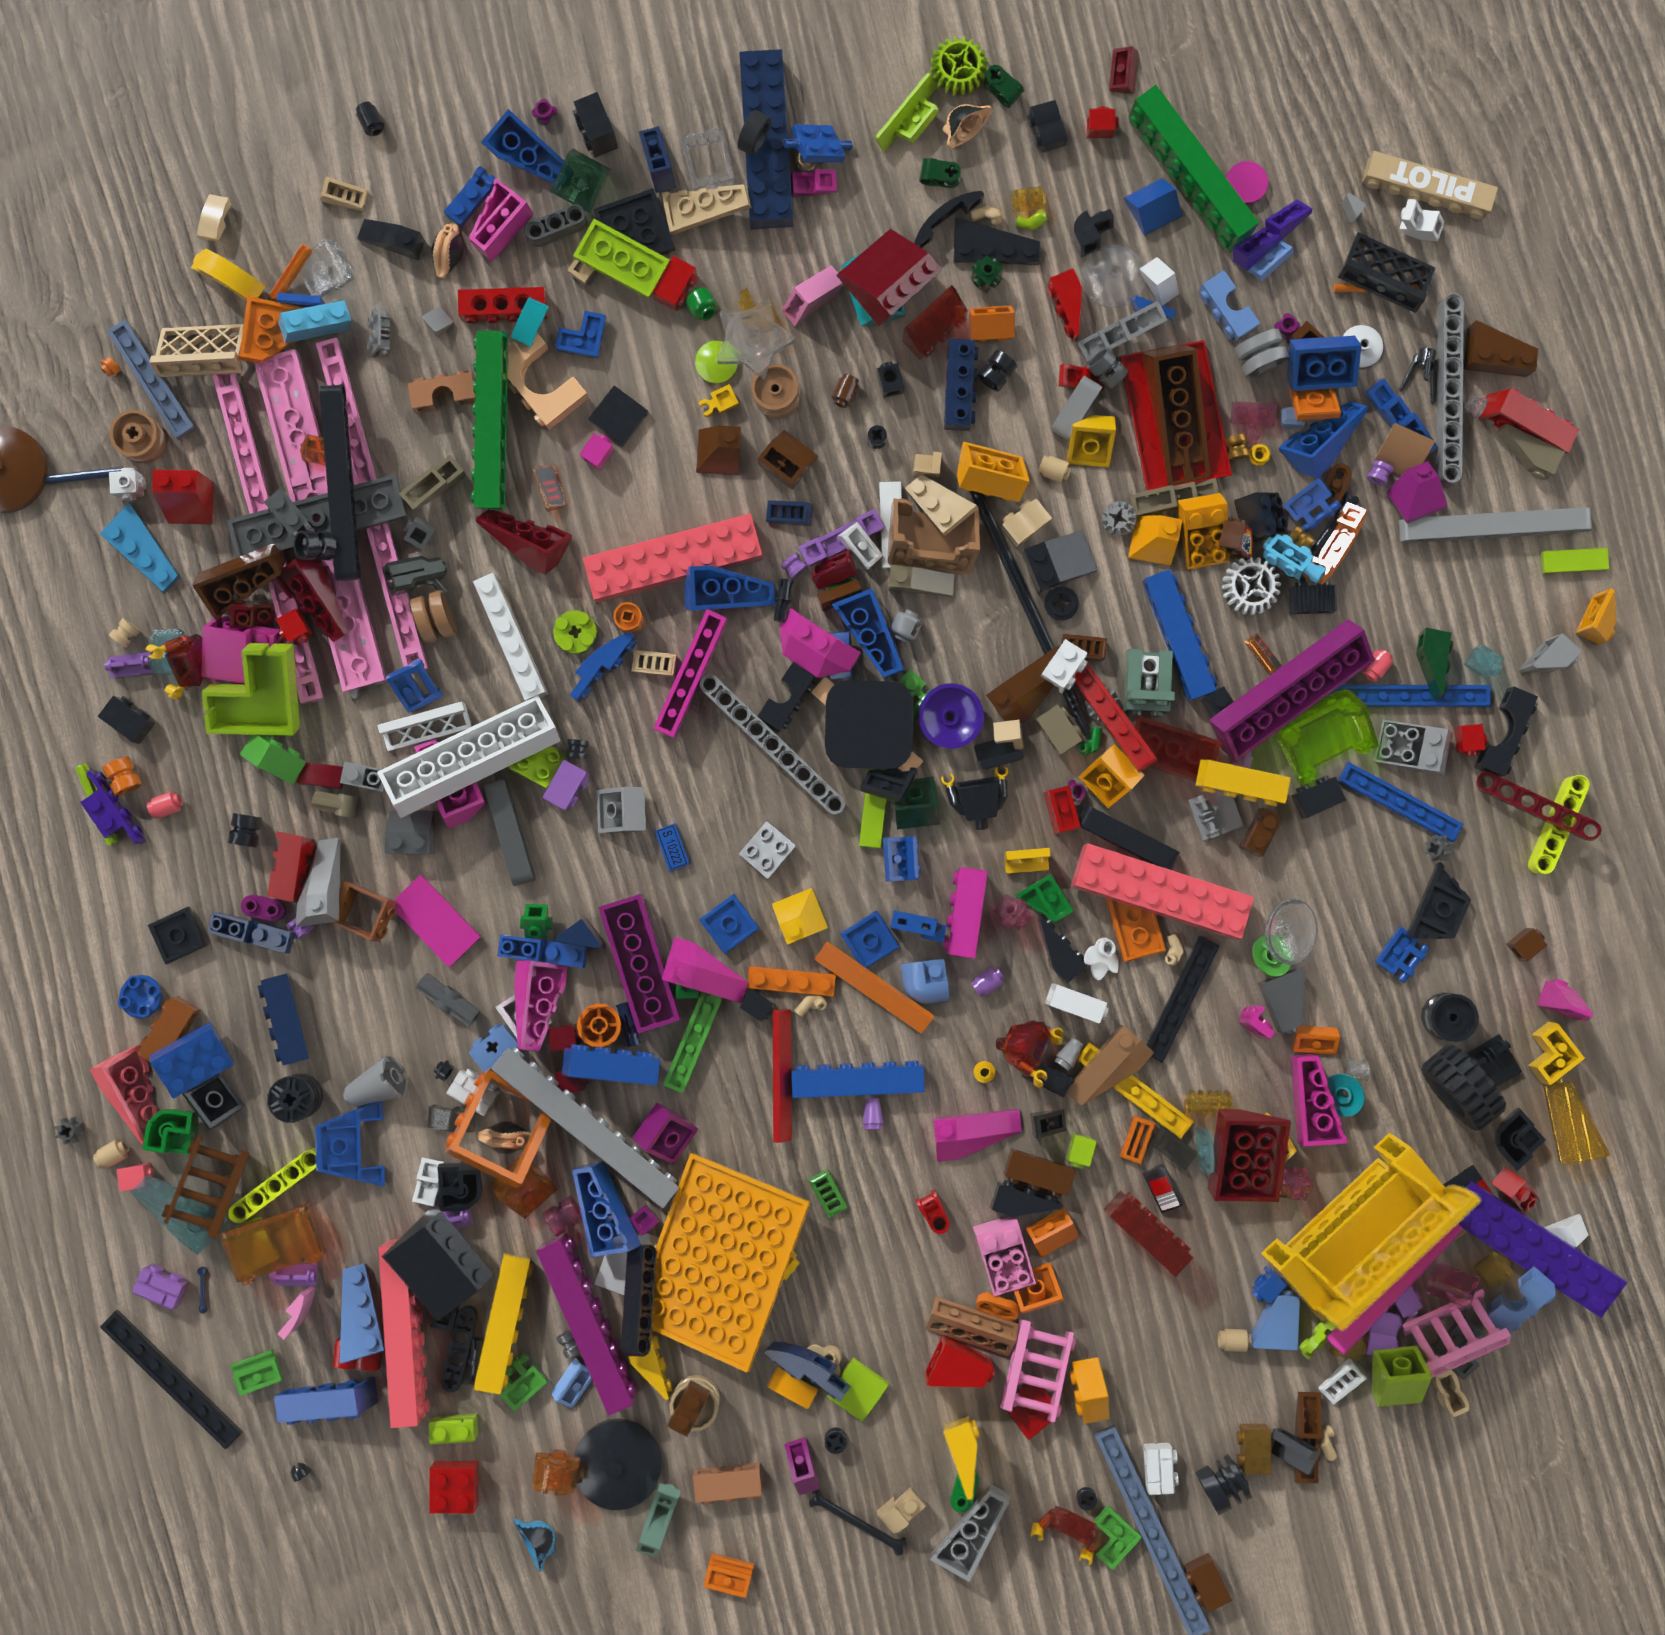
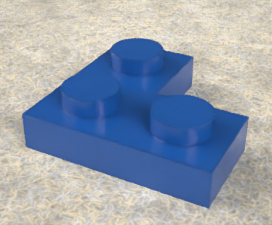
[555,311,607,359]

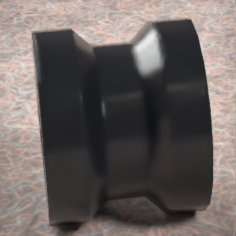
[566,739,589,759]
[825,1427,847,1454]

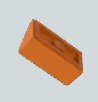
[1293,1026,1340,1055]

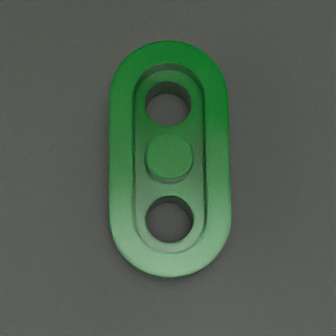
[950,1471,979,1513]

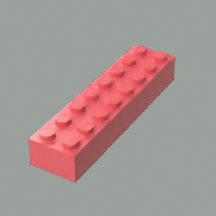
[583,513,763,603]
[1070,843,1254,940]
[378,1239,430,1428]

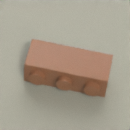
[693,1463,763,1505]

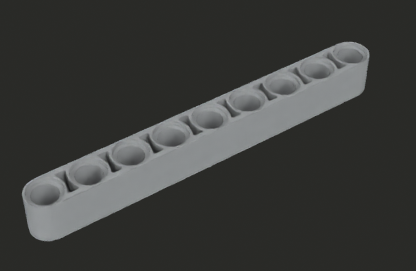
[1436,293,1464,488]
[1399,507,1592,543]
[700,674,845,815]

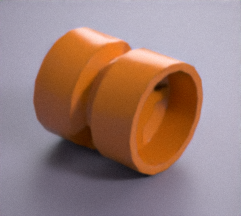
[613,602,644,634]
[102,756,142,796]

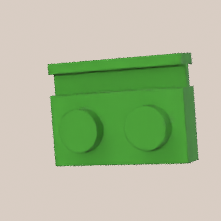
[230,1348,284,1396]

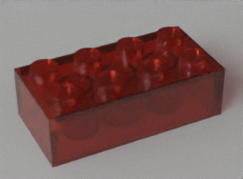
[1123,716,1222,782]
[1103,1190,1194,1277]

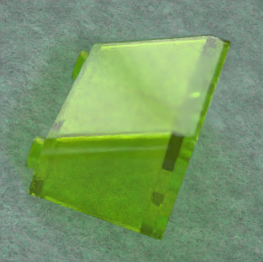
[1274,690,1379,786]

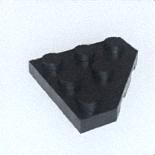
[593,188,676,255]

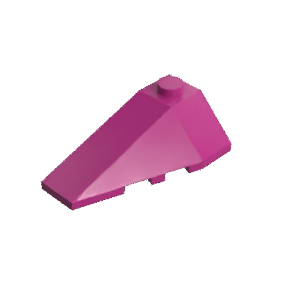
[414,739,485,829]
[662,937,748,1003]
[1537,979,1593,1022]

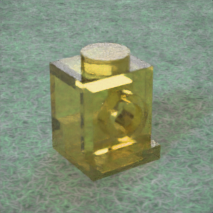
[1011,186,1046,213]

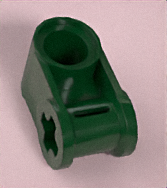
[983,65,1024,108]
[919,158,961,188]

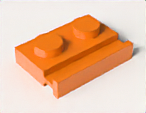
[703,1552,754,1598]

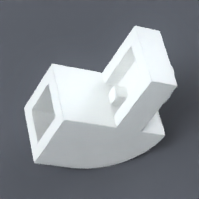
[1399,199,1445,241]

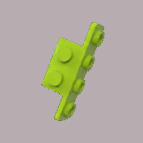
[875,73,940,152]

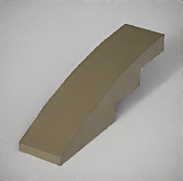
[1130,478,1219,516]

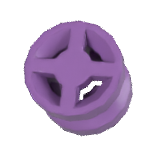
[1366,460,1394,486]
[781,552,808,579]
[286,918,315,941]

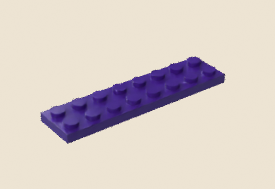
[1457,1181,1627,1318]

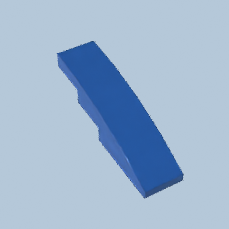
[1365,378,1438,456]

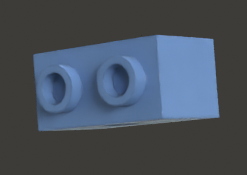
[468,1024,518,1072]

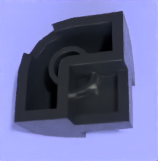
[1495,1108,1546,1171]
[437,1161,482,1212]

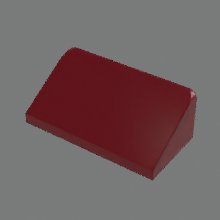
[1109,46,1139,94]
[811,550,857,590]

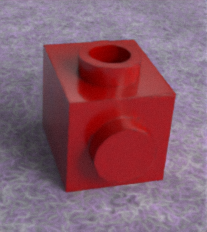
[1087,106,1119,138]
[276,609,313,645]
[1454,724,1487,757]

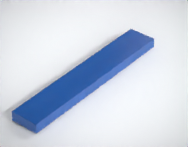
[1338,762,1464,843]

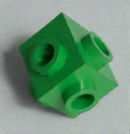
[520,904,553,939]

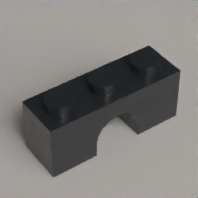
[757,662,816,732]

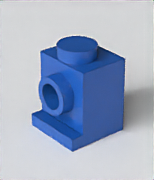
[1252,1266,1288,1304]

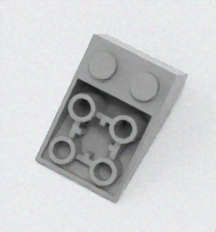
[1374,720,1453,776]

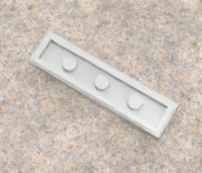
[879,481,902,569]

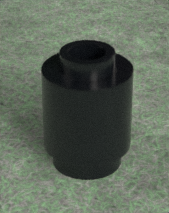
[356,101,385,136]

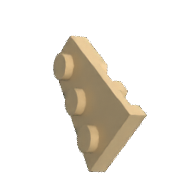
[905,474,978,536]

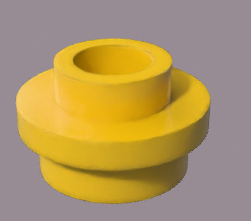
[1248,444,1270,466]
[973,1061,995,1083]

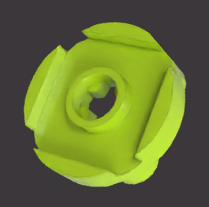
[553,610,598,654]
[1299,1321,1336,1360]

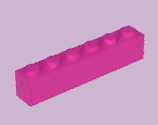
[653,609,728,739]

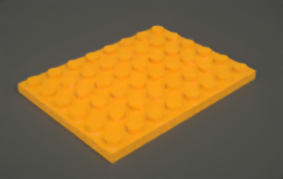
[652,1153,811,1372]

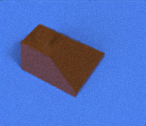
[696,425,742,475]

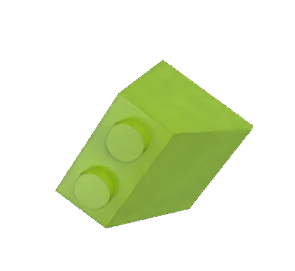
[1372,1346,1432,1407]

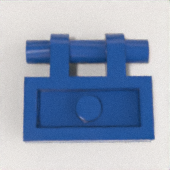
[1283,477,1342,533]
[1374,927,1430,984]

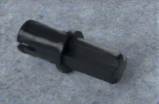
[773,578,793,623]

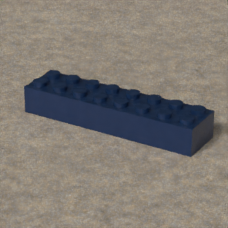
[739,49,793,230]

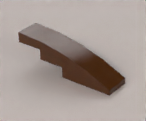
[1294,1392,1322,1484]

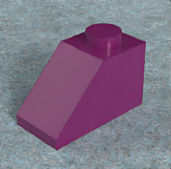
[784,1437,820,1496]

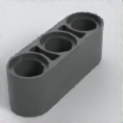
[525,205,587,247]

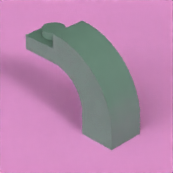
[636,1483,681,1558]

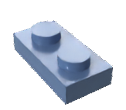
[1248,240,1294,281]

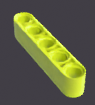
[1528,775,1590,874]
[228,1148,316,1223]

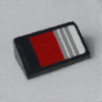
[1142,1164,1183,1213]

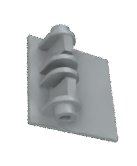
[367,302,390,357]
[1188,790,1243,841]
[739,821,796,879]

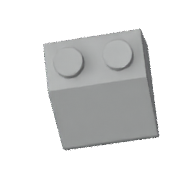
[1518,633,1582,673]
[596,787,646,833]

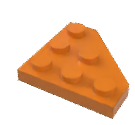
[239,296,305,364]

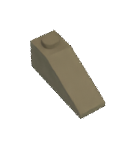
[1497,424,1565,479]
[888,565,955,596]

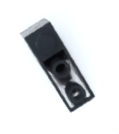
[1038,917,1087,984]
[990,1180,1063,1217]

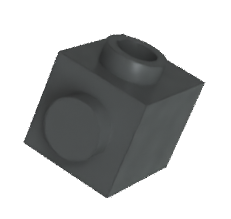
[403,517,436,550]

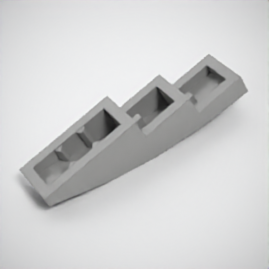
[1077,300,1167,362]

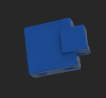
[889,910,947,943]

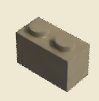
[1034,704,1082,756]

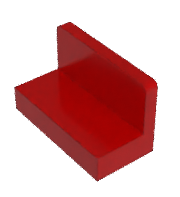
[1044,785,1081,834]

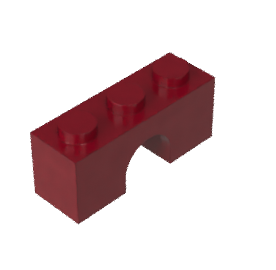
[548,1024,589,1092]

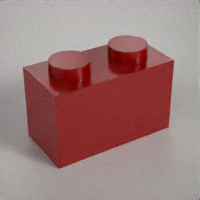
[652,256,698,311]

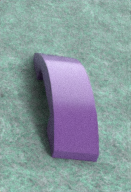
[798,509,885,567]

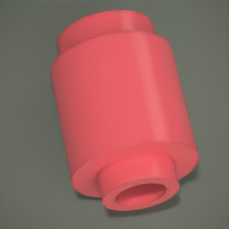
[1361,649,1394,683]
[147,791,183,819]

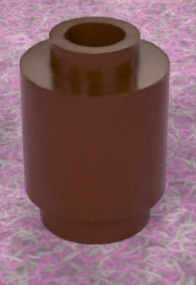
[832,374,859,408]

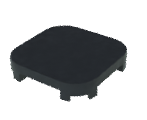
[825,680,914,769]

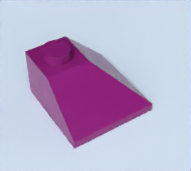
[1386,461,1447,523]

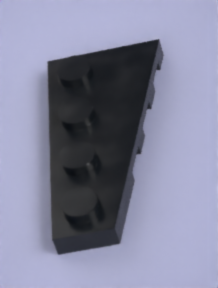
[953,217,1040,265]

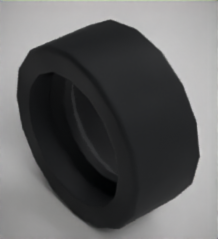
[737,110,771,156]

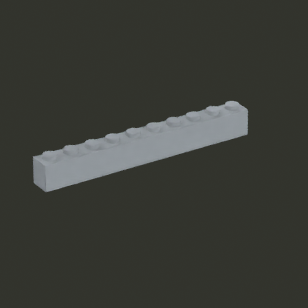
[490,1047,679,1208]

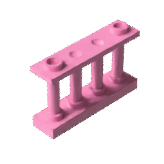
[1402,1289,1511,1378]
[1000,1319,1076,1423]

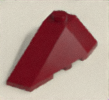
[476,509,572,575]
[275,558,348,642]

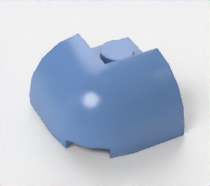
[900,958,950,1004]

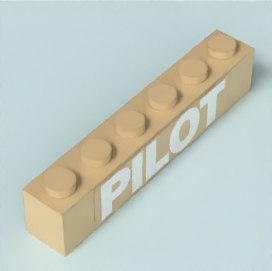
[1361,151,1498,219]

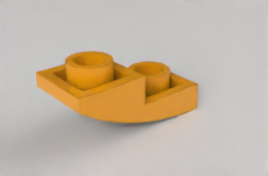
[767,1366,819,1409]

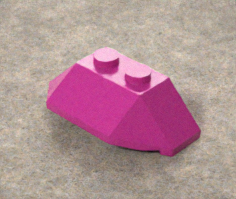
[779,608,861,678]

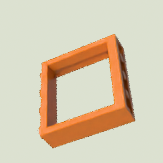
[444,1069,552,1188]

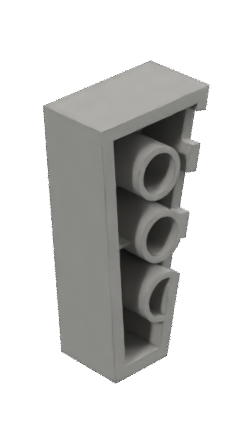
[930,1484,1010,1582]

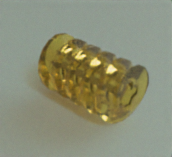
[1184,1090,1232,1118]

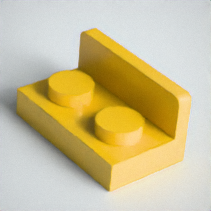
[1004,848,1051,874]

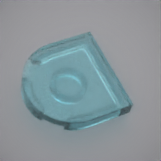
[1195,1126,1215,1174]

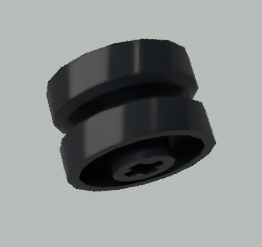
[1421,992,1479,1042]

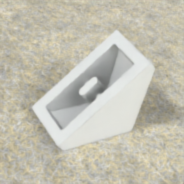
[1139,257,1179,305]
[1544,1214,1588,1247]

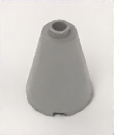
[343,1056,408,1106]

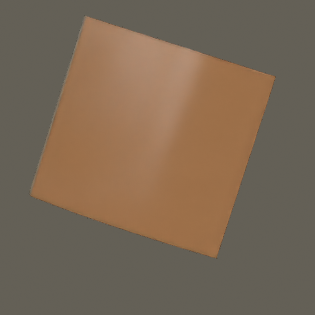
[1374,423,1435,476]

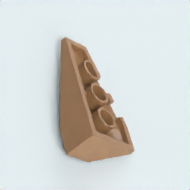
[1067,1024,1154,1106]

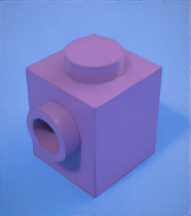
[1393,1286,1423,1318]

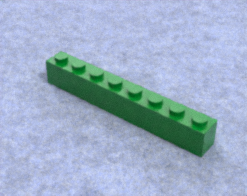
[471,331,509,510]

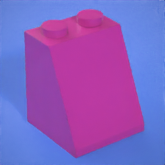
[201,616,259,685]

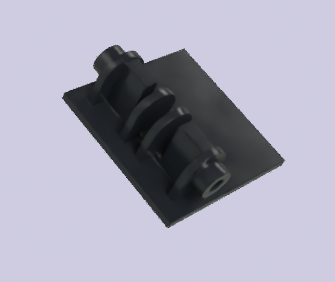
[1466,1034,1522,1087]

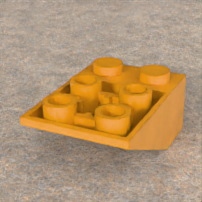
[1178,493,1229,570]

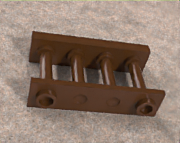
[161,1136,250,1240]

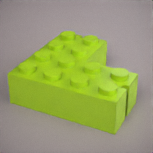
[202,643,301,736]

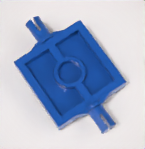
[783,124,853,163]

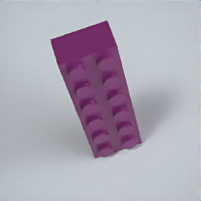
[598,894,682,1033]

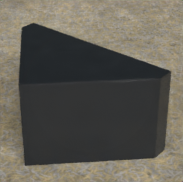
[1030,1109,1067,1138]

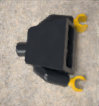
[941,767,1008,830]

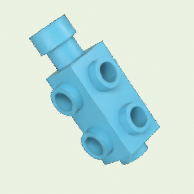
[1262,533,1327,584]

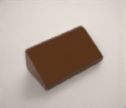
[817,579,862,612]

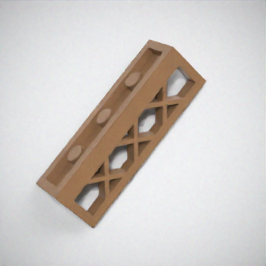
[925,1297,1019,1357]

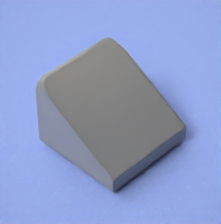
[1341,193,1366,224]
[422,307,454,337]

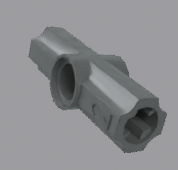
[415,973,481,1026]

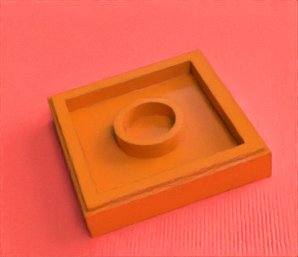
[1288,386,1341,421]

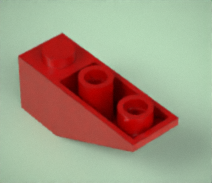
[1046,268,1082,343]

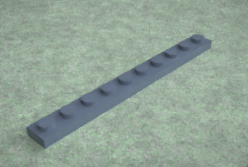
[1094,1425,1211,1635]

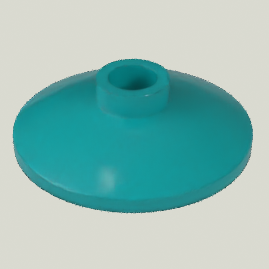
[1327,1073,1365,1117]

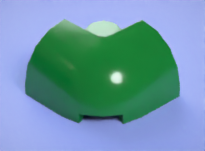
[142,1109,199,1155]

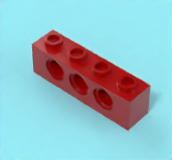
[458,287,548,324]

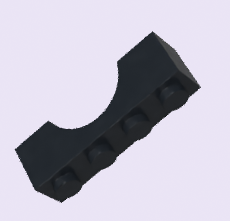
[1474,686,1538,777]

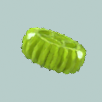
[930,35,988,96]

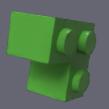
[240,735,306,784]

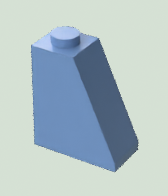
[1251,1288,1300,1351]

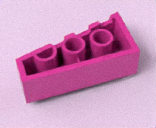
[1290,1054,1348,1146]

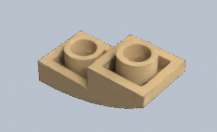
[197,194,232,242]

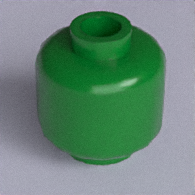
[686,288,718,321]

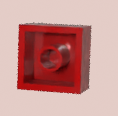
[429,1461,479,1514]

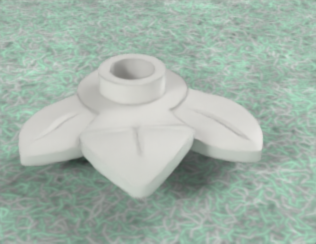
[1084,938,1119,980]

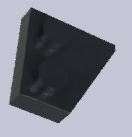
[860,767,917,804]

